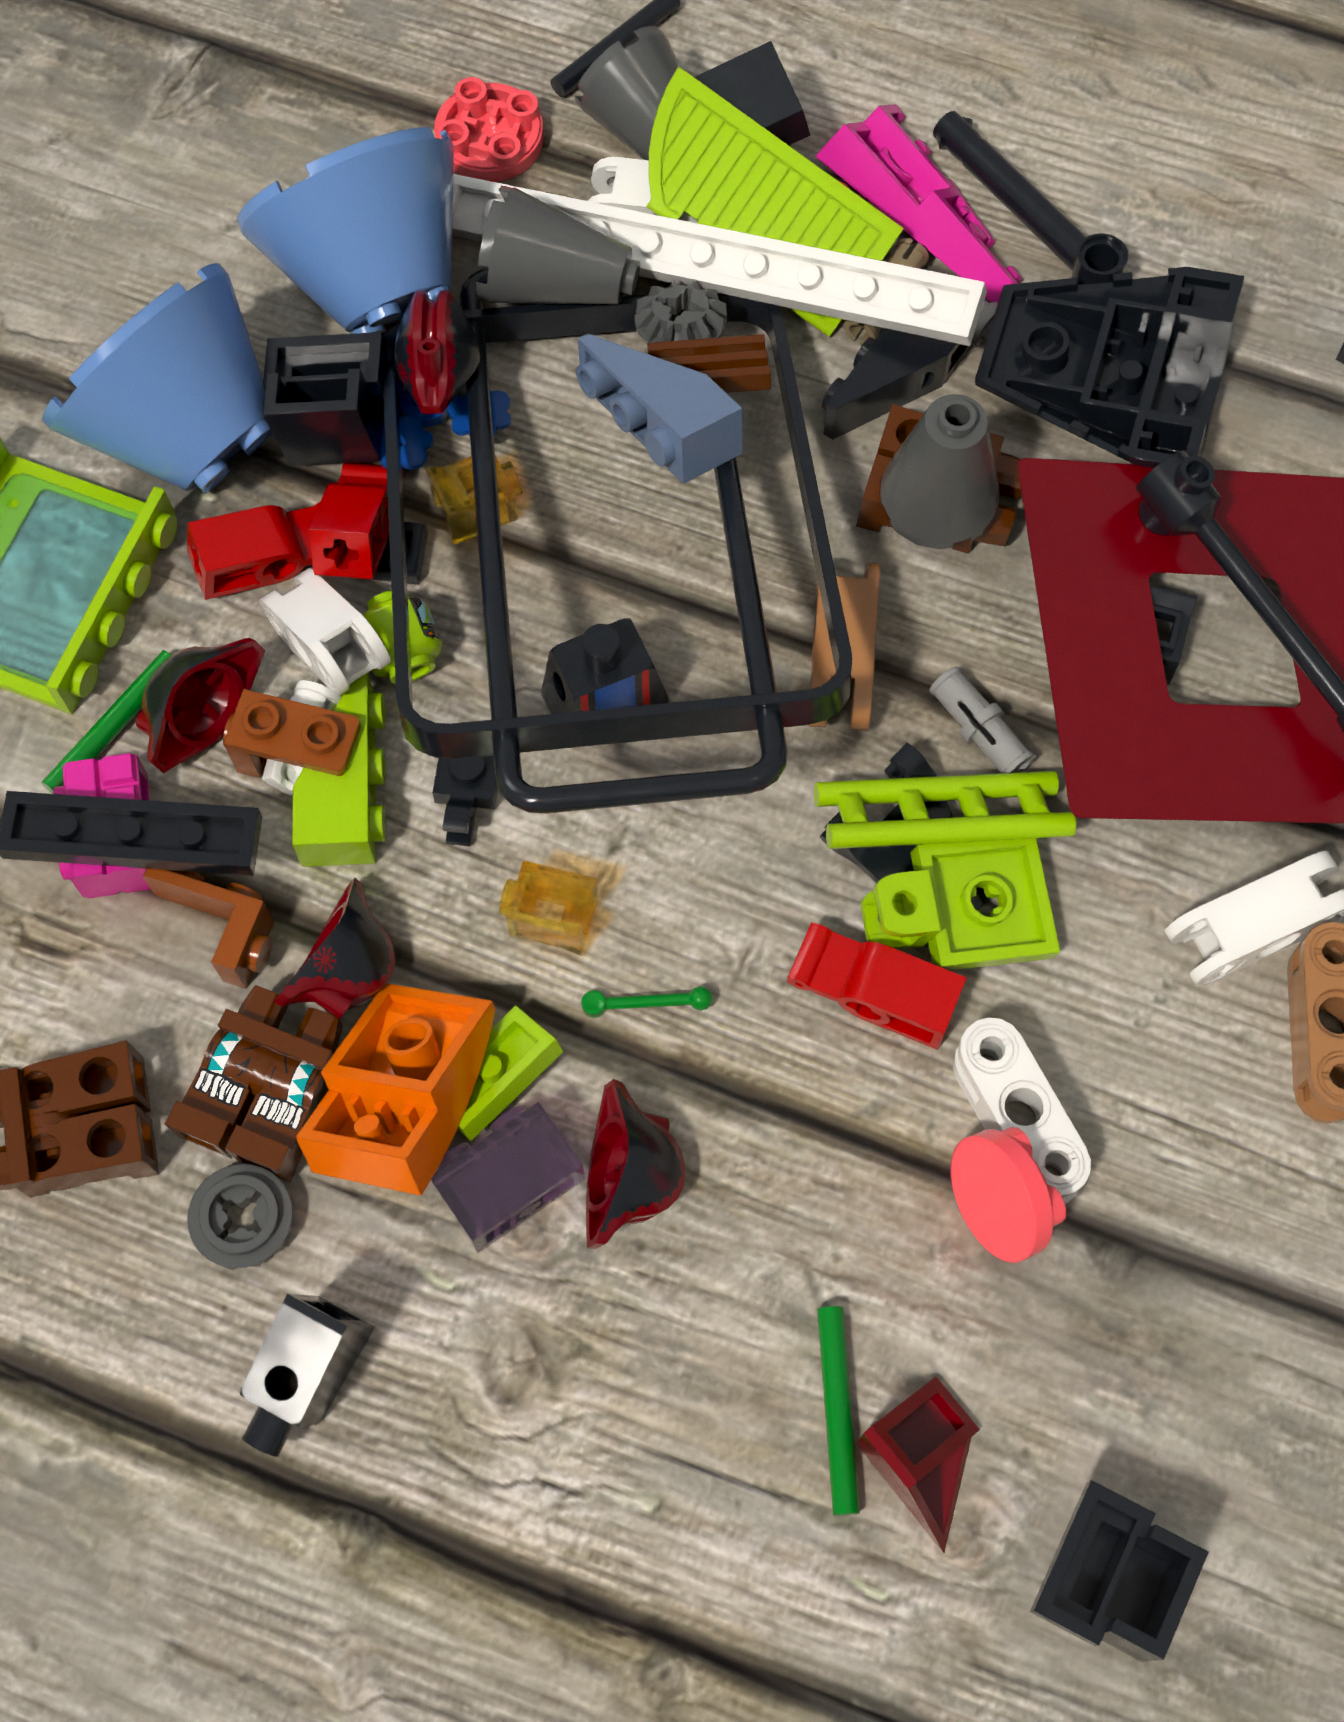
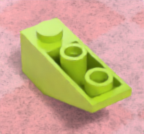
[292,673,386,867]

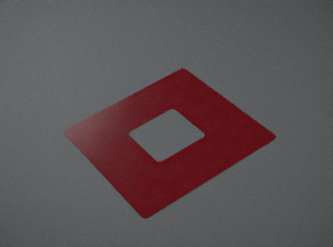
[1018,458,1344,823]

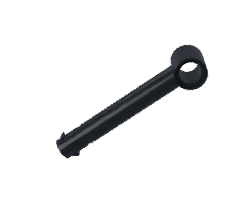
[933,111,1128,285]

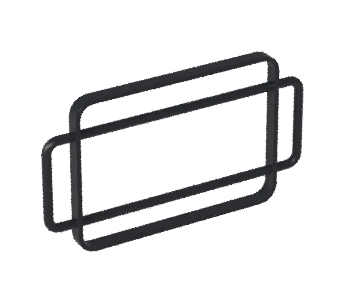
[383,268,852,814]

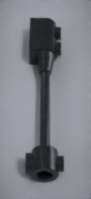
[1136,450,1344,733]

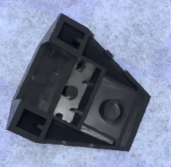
[975,267,1244,468]

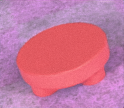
[434,77,544,182]
[950,1127,1066,1263]

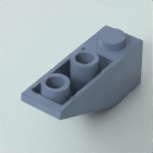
[576,334,742,484]

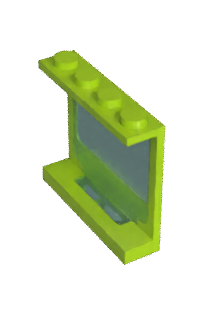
[0,437,177,715]

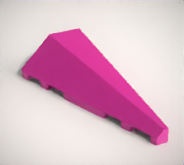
[815,104,1023,303]

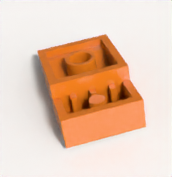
[296,983,496,1196]

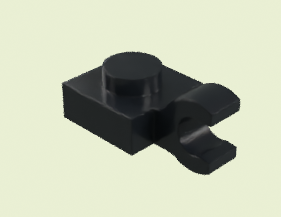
[432,755,498,847]

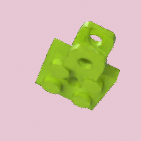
[860,838,1060,971]

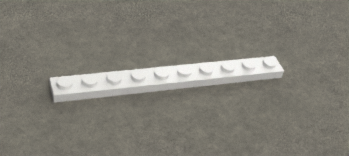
[452,174,987,346]

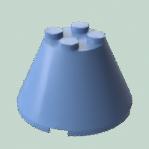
[237,127,454,334]
[42,263,273,494]

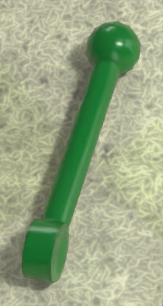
[581,986,713,1018]

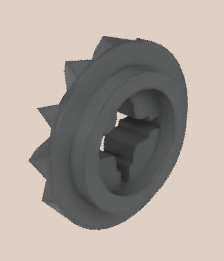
[634,280,727,343]
[187,1164,294,1271]

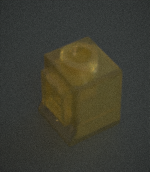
[426,455,522,545]
[499,860,598,956]

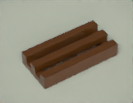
[647,334,771,393]

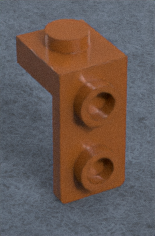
[223,689,361,778]
[143,869,274,989]

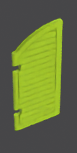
[646,66,904,337]

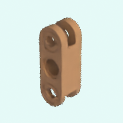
[808,562,880,731]
[1287,922,1344,1124]

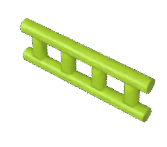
[813,771,1076,849]

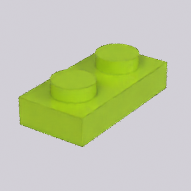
[458,1005,564,1141]

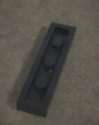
[0,791,262,876]

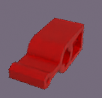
[309,463,403,579]
[187,502,320,600]
[787,922,967,1050]

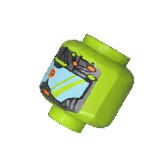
[362,590,443,684]

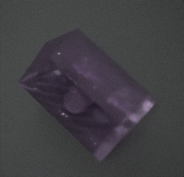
[430,1102,585,1253]

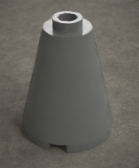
[575,25,681,161]
[476,185,640,304]
[879,394,1000,550]

